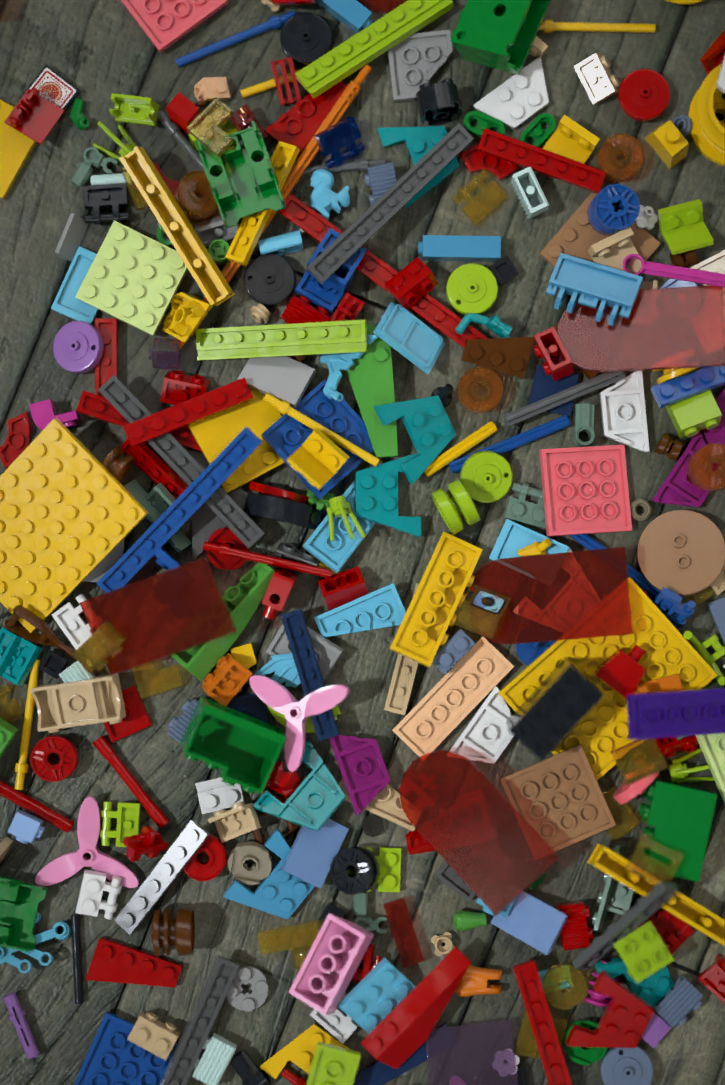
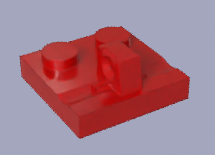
[634,908,694,955]

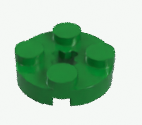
[563,1019,608,1065]

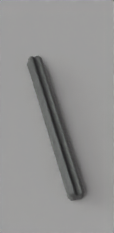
[504,367,626,427]

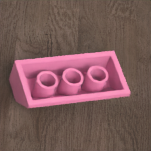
[289,913,374,1015]

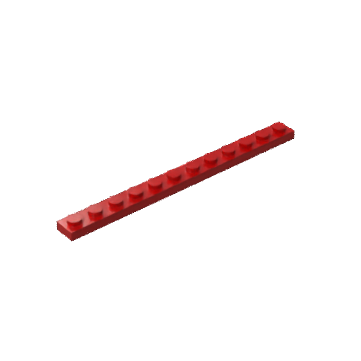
[278,194,488,349]

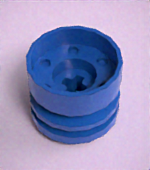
[587,184,640,236]

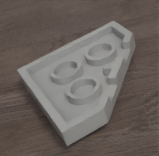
[388,30,453,102]

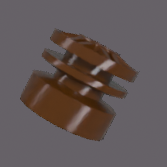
[151,908,195,956]

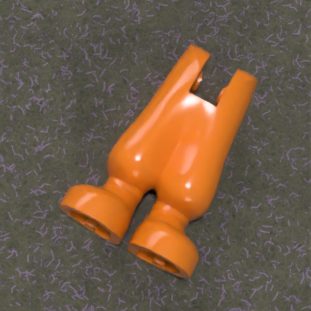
[442,959,502,997]

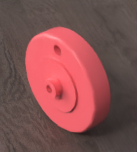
[613,763,659,804]

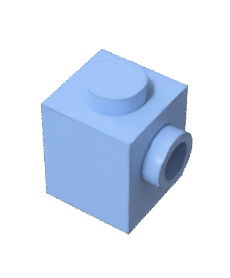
[8,810,45,844]

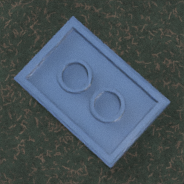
[281,819,349,889]
[491,884,569,955]

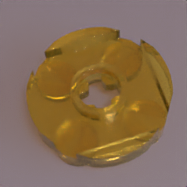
[542,963,587,1010]

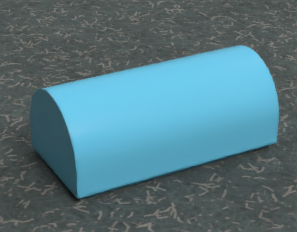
[258,230,304,256]

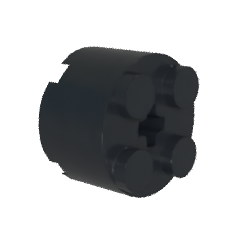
[415,79,463,126]

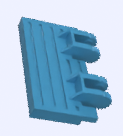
[546,253,643,326]

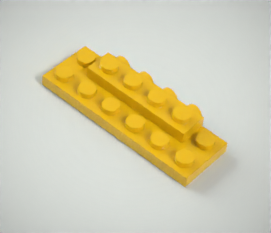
[389,531,483,668]

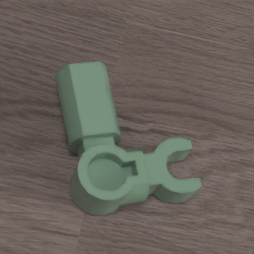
[70,147,118,188]
[352,892,387,933]

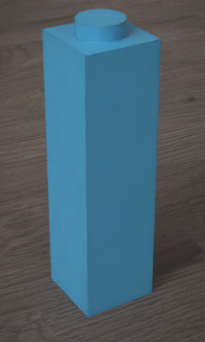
[315,0,373,34]
[418,235,501,262]

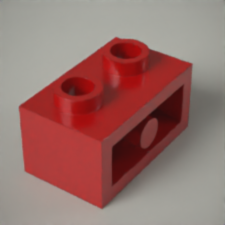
[533,327,574,382]

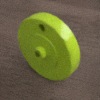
[446,263,498,315]
[460,450,513,503]

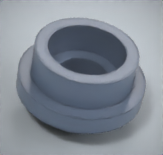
[673,115,692,137]

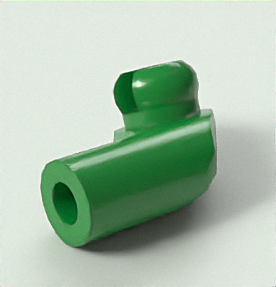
[70,98,90,130]

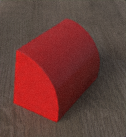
[318,566,369,611]

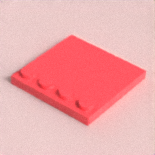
[120,0,229,53]
[539,445,632,537]

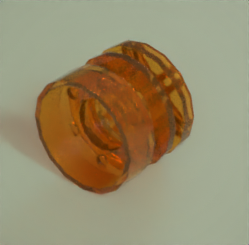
[687,443,725,492]

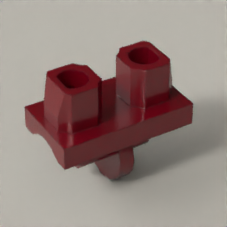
[228,104,267,140]

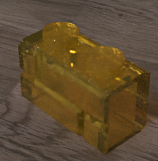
[73,622,125,673]

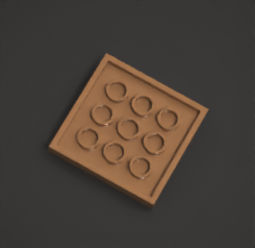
[539,192,661,306]
[500,744,616,860]

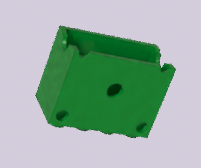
[451,0,551,75]

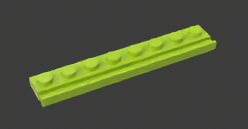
[295,0,454,99]
[196,320,368,361]

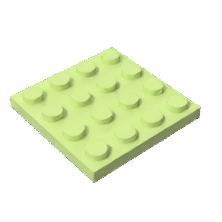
[75,221,188,337]

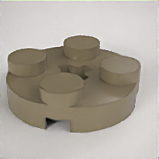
[228,841,272,885]

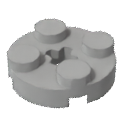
[226,966,269,1012]

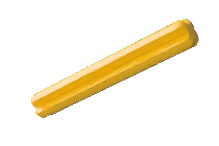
[424,421,498,477]

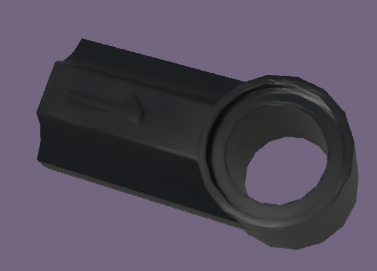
[229,1049,271,1085]

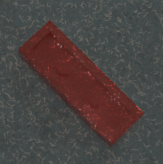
[383,897,424,968]

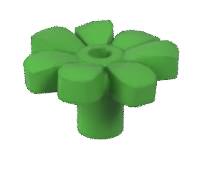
[307,490,335,510]

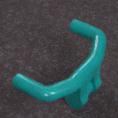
[455,313,513,338]

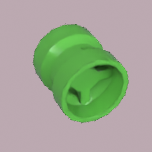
[208,239,229,265]

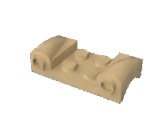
[30,673,126,733]

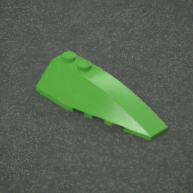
[347,324,398,458]
[164,563,275,681]

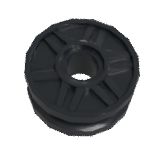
[330,846,380,895]

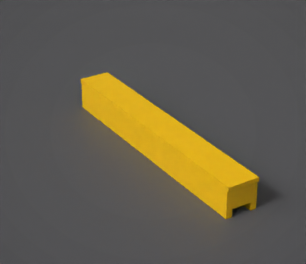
[119,146,235,306]
[587,843,725,947]

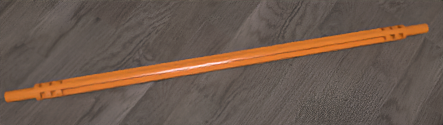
[171,65,372,353]

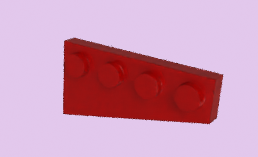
[264,81,348,157]
[85,937,183,987]

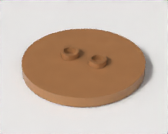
[637,510,725,596]

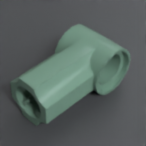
[573,403,595,447]

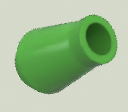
[453,910,486,932]

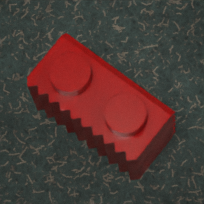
[166,92,203,134]
[280,295,331,324]
[556,900,593,951]

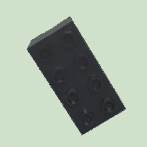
[506,658,604,761]

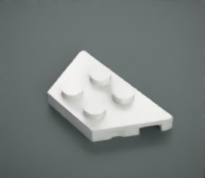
[473,57,549,130]
[600,369,650,452]
[447,686,514,764]

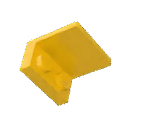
[542,114,600,164]
[287,428,349,489]

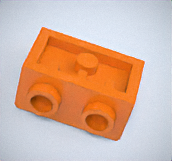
[201,653,253,706]

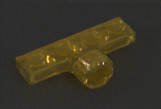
[257,916,344,970]

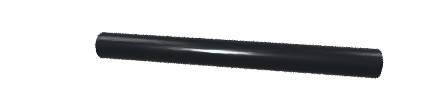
[71,914,84,1004]

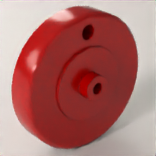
[618,68,670,122]

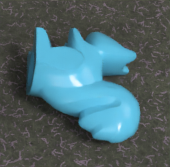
[310,169,350,220]

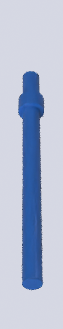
[175,10,296,67]

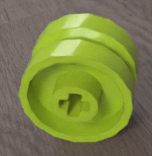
[431,479,480,535]

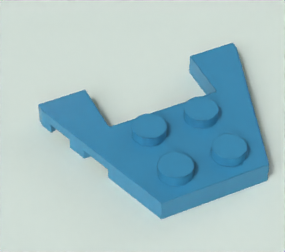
[223,828,315,920]

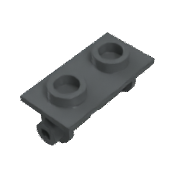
[275,542,319,575]

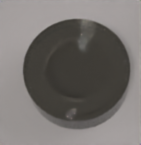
[362,814,384,837]

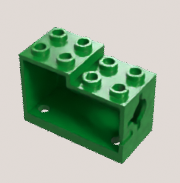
[180,696,286,794]
[638,779,717,882]

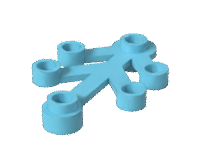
[0,911,71,974]

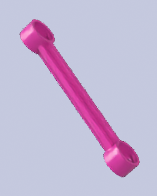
[623,254,725,287]

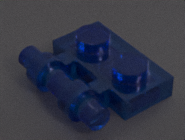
[315,116,365,169]

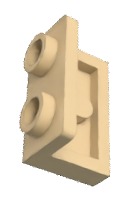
[207,801,261,843]
[127,1011,180,1060]

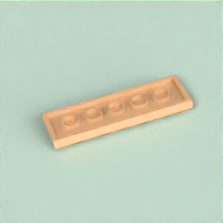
[392,636,514,761]

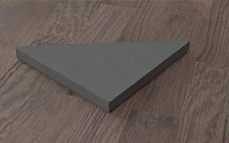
[190,449,247,559]

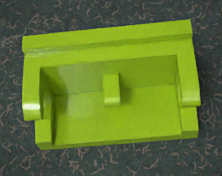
[109,93,160,126]

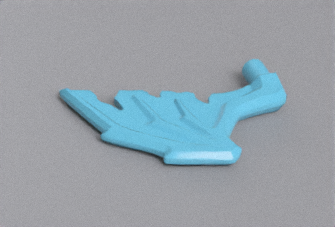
[320,335,378,402]
[253,652,318,688]

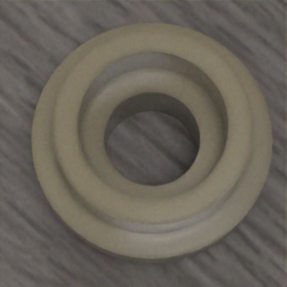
[630,499,651,521]

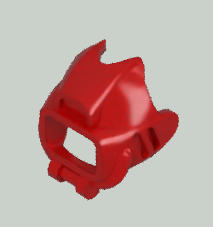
[262,761,303,803]

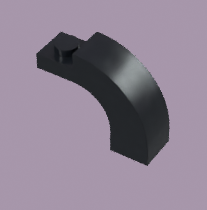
[243,492,324,530]

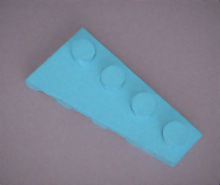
[314,583,406,637]

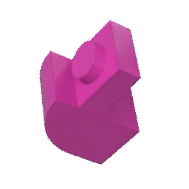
[29,399,81,431]

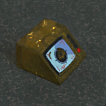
[452,583,512,639]

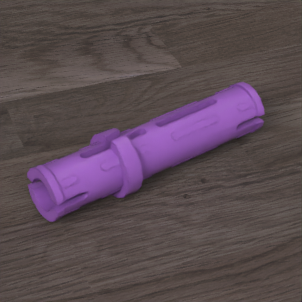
[3,992,40,1059]

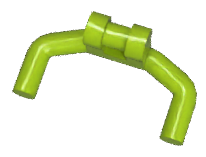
[682,630,725,685]

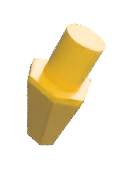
[517,538,552,557]

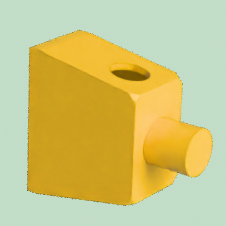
[645,120,689,169]

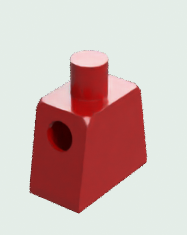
[262,567,299,620]
[593,644,646,699]

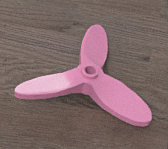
[249,675,349,772]
[35,796,139,888]

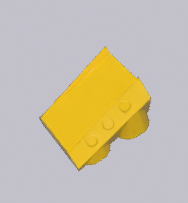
[162,292,213,342]

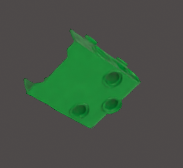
[196,121,286,229]
[0,876,48,952]

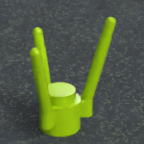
[93,121,137,166]
[326,496,366,541]
[668,747,715,784]

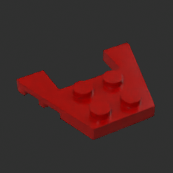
[566,970,654,1048]

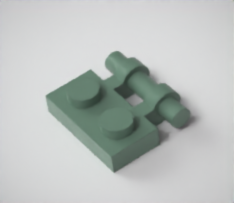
[504,482,546,529]

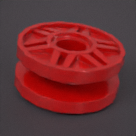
[30,734,79,782]
[183,834,227,881]

